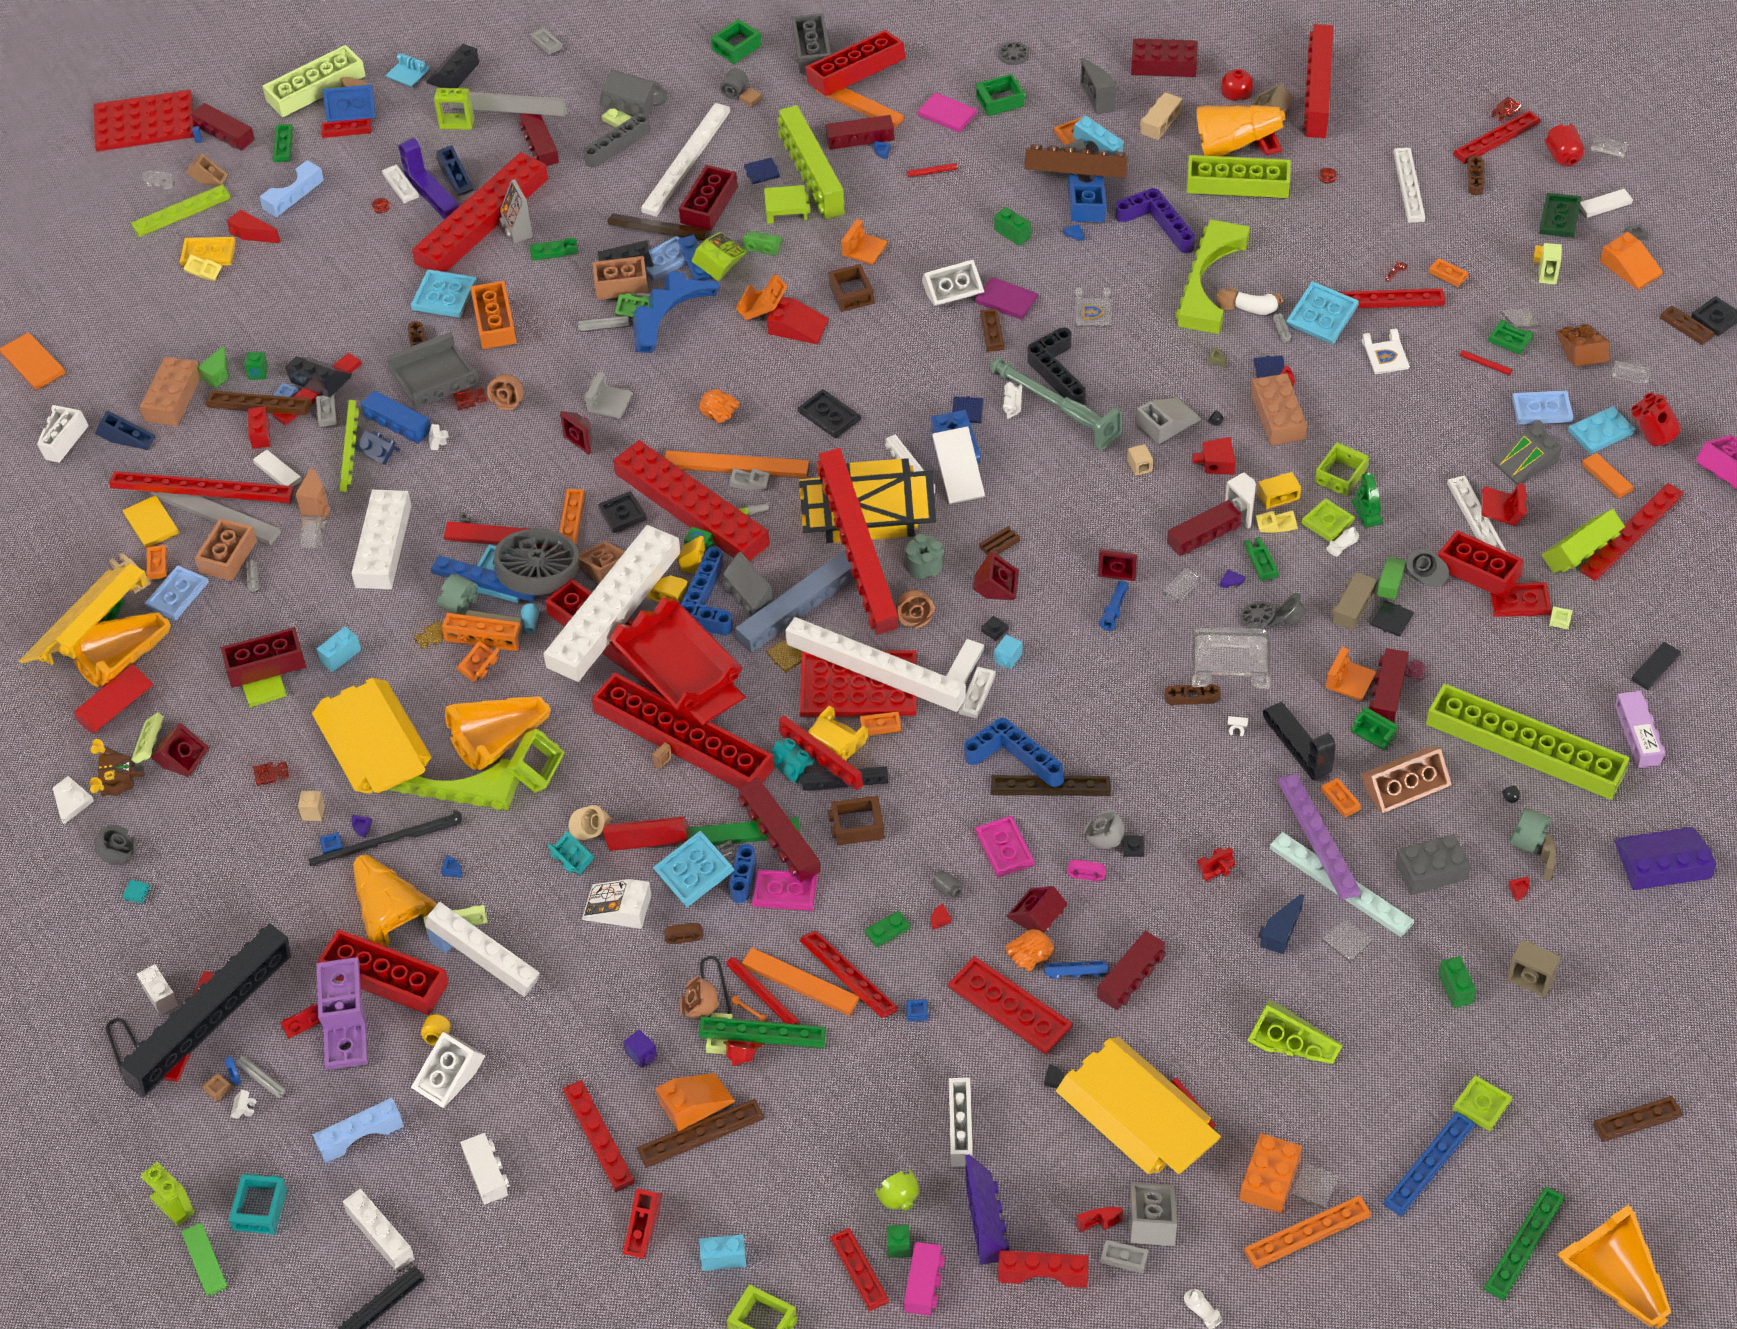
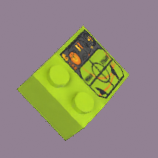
[692,232,747,281]

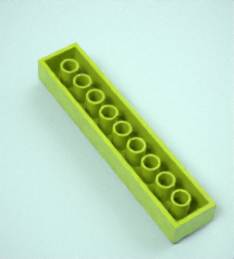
[1426,683,1630,800]

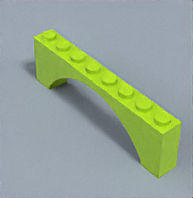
[1176,219,1250,334]
[385,758,519,810]

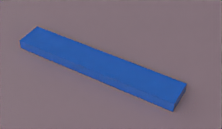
[1383,1111,1475,1217]

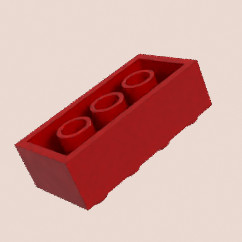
[1438,530,1524,598]

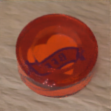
[1319,167,1336,183]
[372,198,390,214]

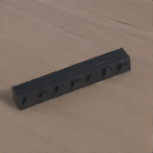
[801,766,889,791]
[338,1265,425,1329]

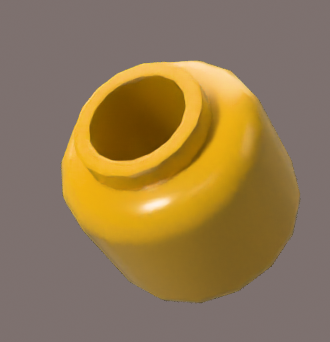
[421,1014,451,1046]

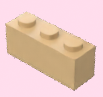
[1140,92,1182,140]

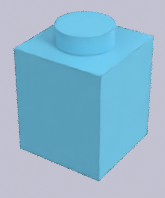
[994,635,1023,669]

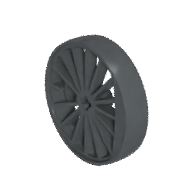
[494,529,579,595]

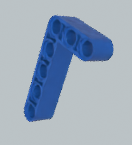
[681,547,733,635]
[964,718,1064,787]

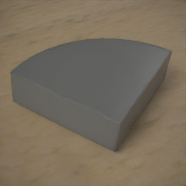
[1624,224,1648,240]

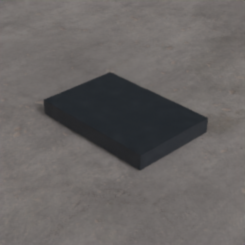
[798,389,861,439]

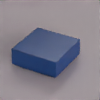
[319,832,343,854]
[906,999,928,1022]

